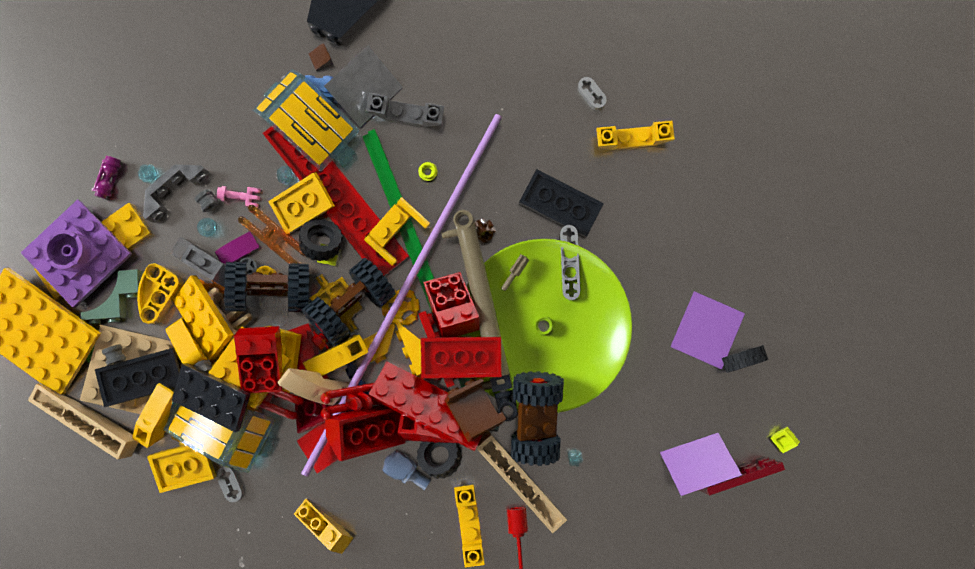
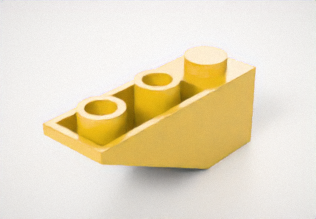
[395,323,424,379]
[303,335,368,376]
[132,383,174,448]
[294,499,354,554]

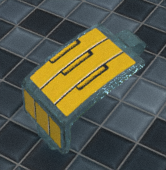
[253,69,359,171]
[164,402,276,473]

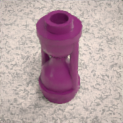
[91,155,121,199]

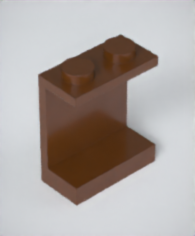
[445,378,506,442]

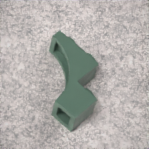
[81,269,144,324]

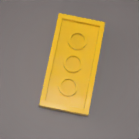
[173,275,234,360]

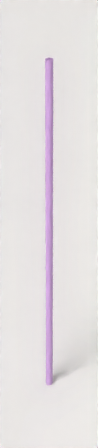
[301,114,502,477]

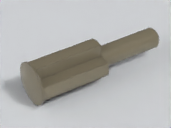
[501,254,530,291]

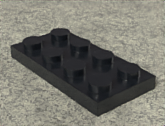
[519,169,604,238]
[94,348,180,407]
[172,363,251,432]

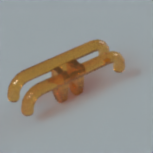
[238,205,305,264]

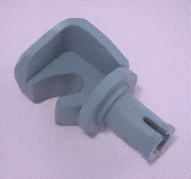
[382,450,431,490]

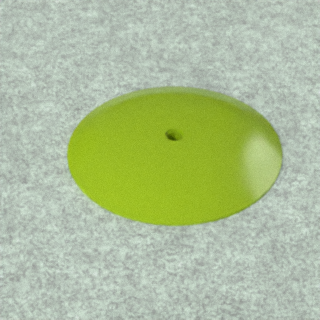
[458,239,632,413]

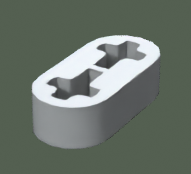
[578,77,607,110]
[216,466,244,502]

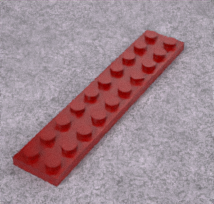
[262,124,409,277]

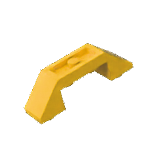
[596,121,675,150]
[454,484,485,568]

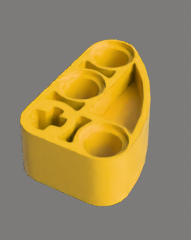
[137,263,184,325]
[165,317,216,366]

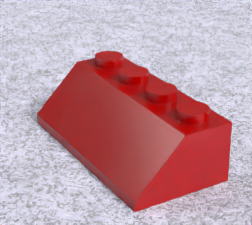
[325,405,406,461]

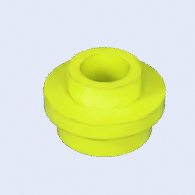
[418,162,437,181]

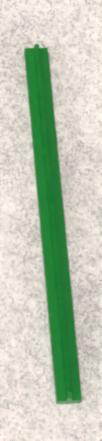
[363,129,473,388]

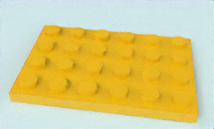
[0,267,101,395]

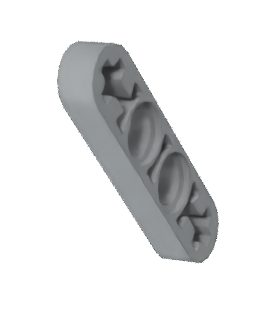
[560,225,580,301]

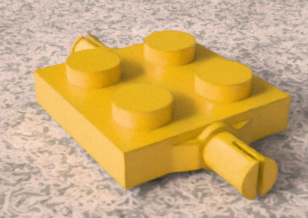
[310,274,363,333]

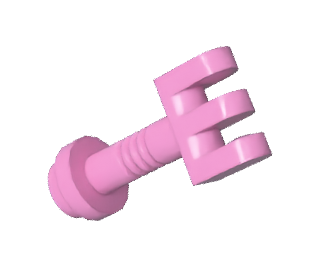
[217,186,261,208]

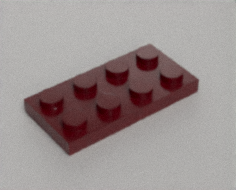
[700,457,785,496]

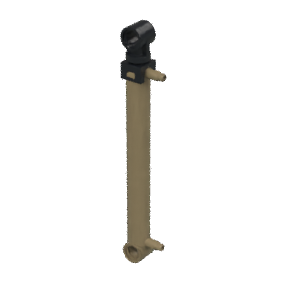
[442,210,518,421]

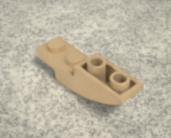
[278,368,350,406]

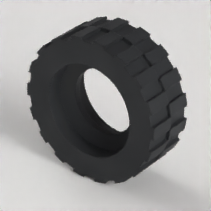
[299,219,342,261]
[722,345,769,373]
[417,442,462,479]

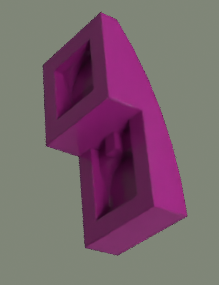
[215,231,260,265]

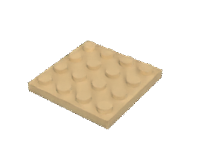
[80,325,176,414]

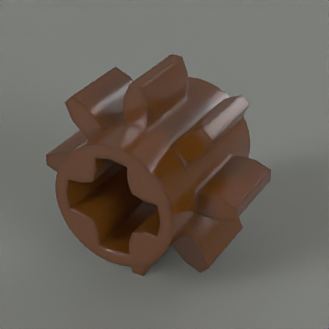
[475,218,496,243]

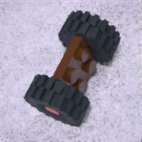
[302,258,396,347]
[224,262,309,312]
[511,371,564,466]

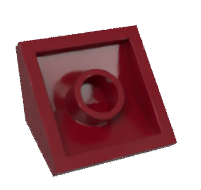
[295,396,331,434]

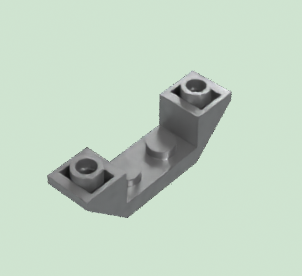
[366,93,444,127]
[143,164,209,222]
[170,237,225,287]

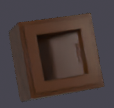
[309,43,333,71]

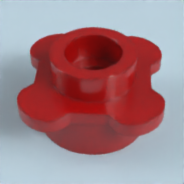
[310,331,329,351]

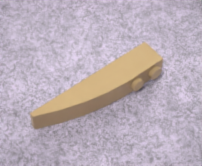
[28,383,138,459]
[477,432,567,533]

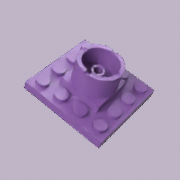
[21,199,132,308]

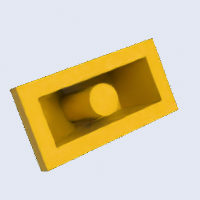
[363,323,397,364]

